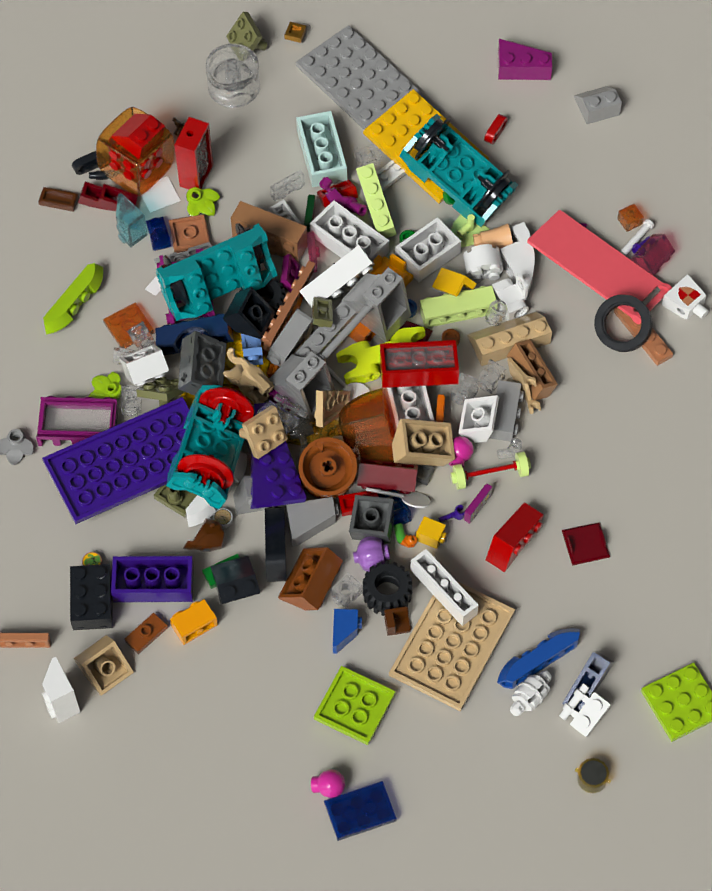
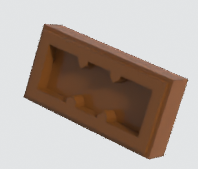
[124,613,168,654]

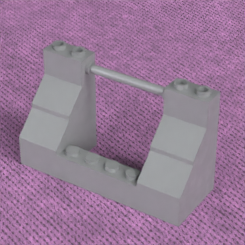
[269,267,411,424]

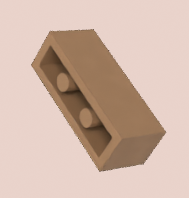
[507,339,558,401]

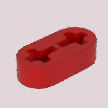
[484,114,508,145]

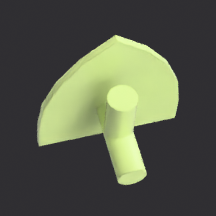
[451,214,490,247]

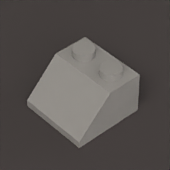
[574,86,622,124]

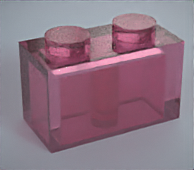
[631,234,675,275]

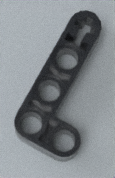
[265,507,287,582]

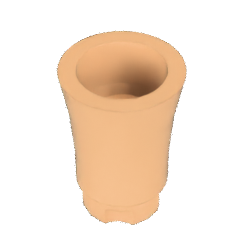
[473,223,513,249]

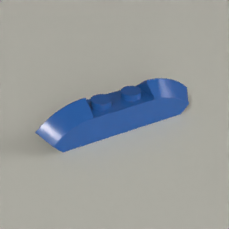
[497,628,580,689]

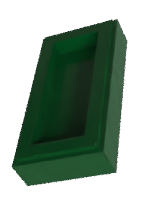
[304,194,316,235]

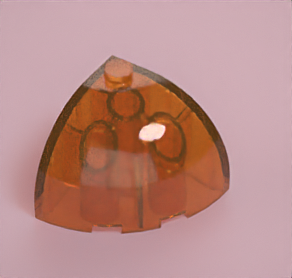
[336,388,395,462]

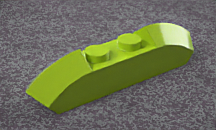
[43,263,103,335]

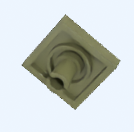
[136,377,185,407]

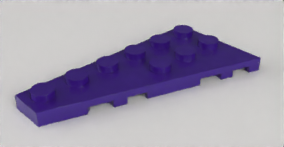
[250,402,307,509]

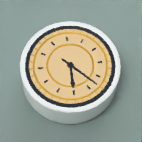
[213,508,233,529]

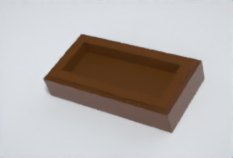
[38,187,79,212]

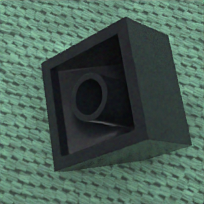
[223,286,275,339]
[210,556,260,604]

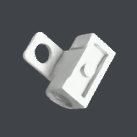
[492,273,529,321]

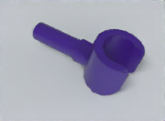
[438,505,465,522]

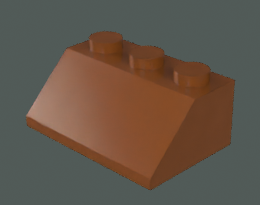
[278,547,343,610]

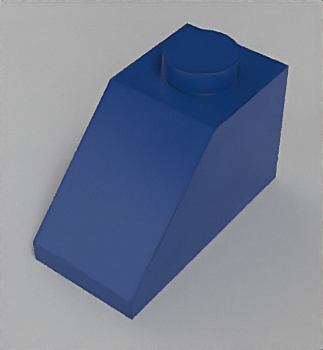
[333,609,362,654]

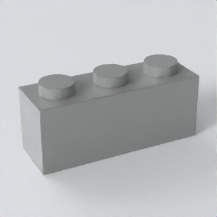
[489,380,524,442]

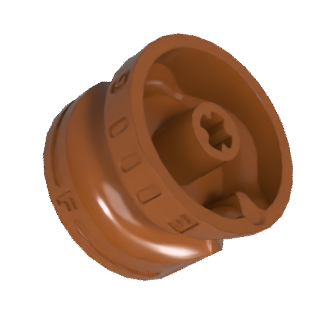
[298,437,357,499]

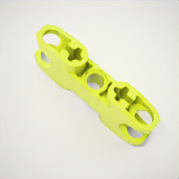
[336,327,425,384]

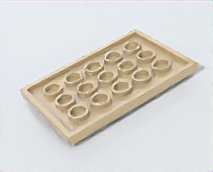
[389,581,515,712]

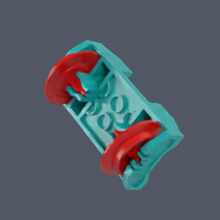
[166,385,254,509]

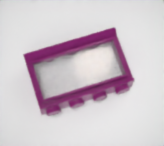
[36,396,118,446]

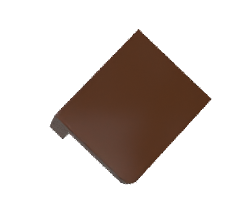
[384,607,411,636]

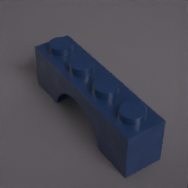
[155,314,234,356]

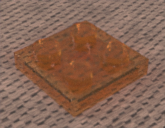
[103,302,154,350]

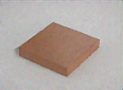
[169,214,210,253]

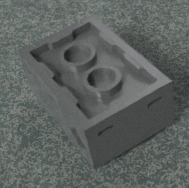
[178,331,226,396]

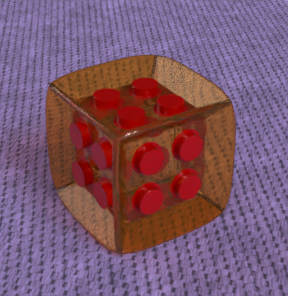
[96,107,174,196]

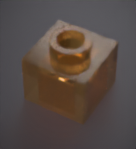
[617,204,644,232]

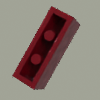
[357,458,418,494]

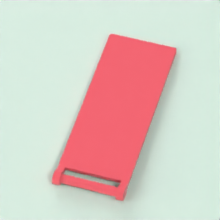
[527,210,672,324]

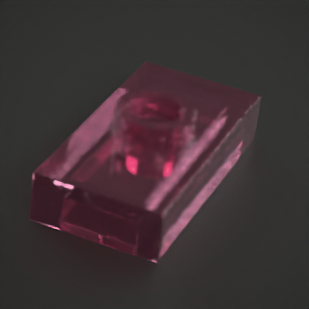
[307,232,320,273]

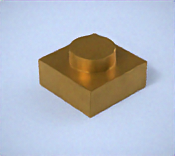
[284,22,306,43]

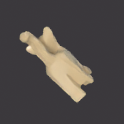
[223,347,274,406]

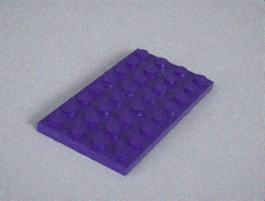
[42,397,189,525]

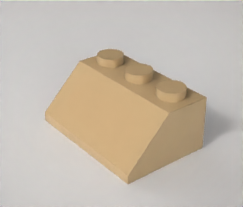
[392,419,455,467]

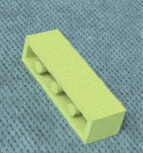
[356,163,397,238]
[420,286,498,328]

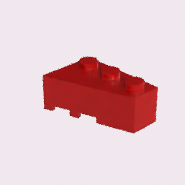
[485,502,544,572]

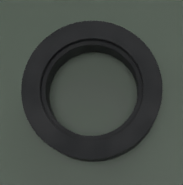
[594,295,653,352]

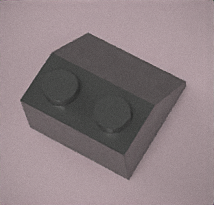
[349,495,394,544]

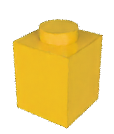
[416,516,448,549]

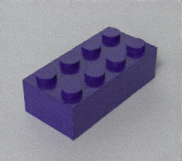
[111,556,194,603]

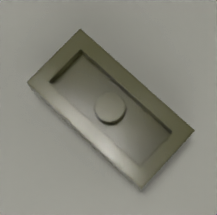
[312,297,333,328]

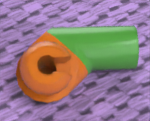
[393,523,417,548]

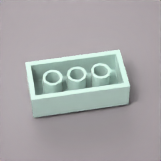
[296,111,347,187]

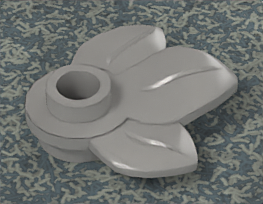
[0,429,33,465]

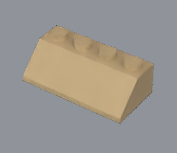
[467,312,552,366]

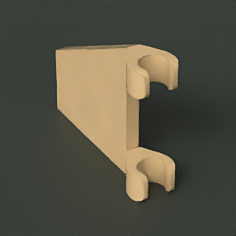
[507,357,541,414]

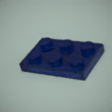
[324,781,397,841]

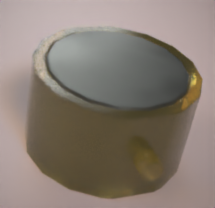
[575,758,611,793]

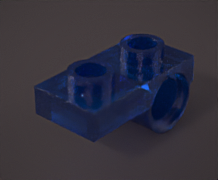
[146,217,171,251]

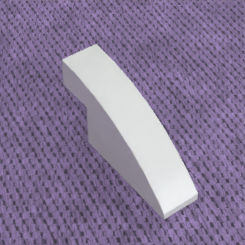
[500,222,535,300]

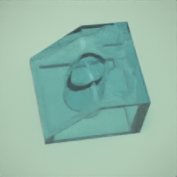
[116,193,148,247]

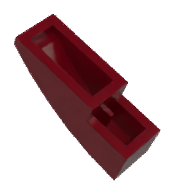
[78,181,138,212]

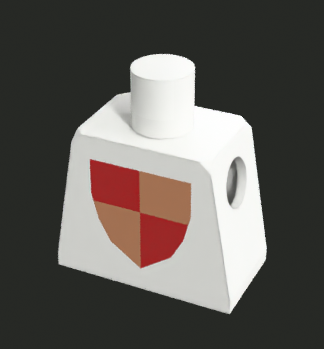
[662,274,709,319]

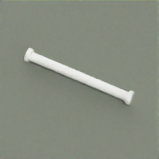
[620,219,654,256]

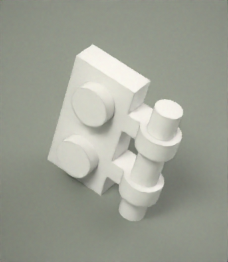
[559,683,612,737]

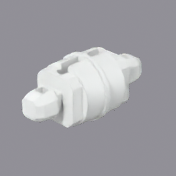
[510,671,552,716]

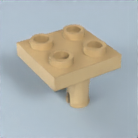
[239,405,288,459]

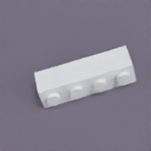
[410,549,479,626]

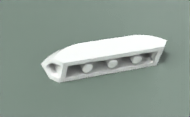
[186,452,247,527]

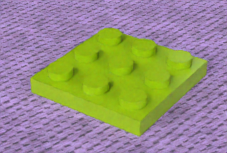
[641,663,712,742]
[314,666,396,745]

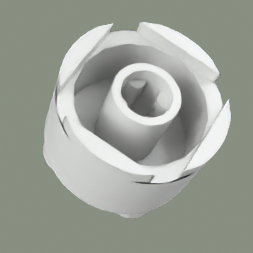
[463,244,503,283]

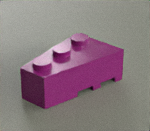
[498,39,552,80]

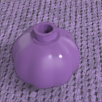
[353,536,391,572]

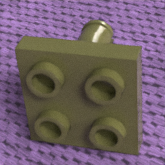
[226,12,267,62]
[154,485,197,518]

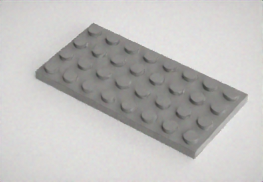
[296,25,441,129]

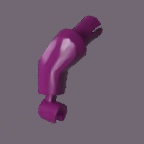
[319,177,367,216]

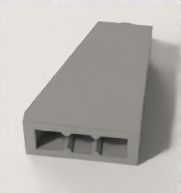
[266,309,313,367]
[286,497,339,547]

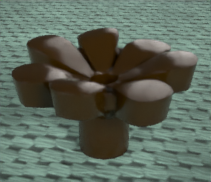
[172,117,185,137]

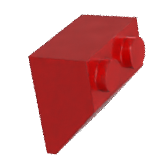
[111,113,165,159]

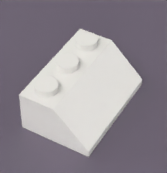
[41,657,80,724]

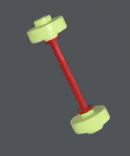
[450,451,531,490]

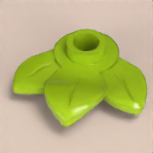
[186,187,220,216]
[88,372,122,399]

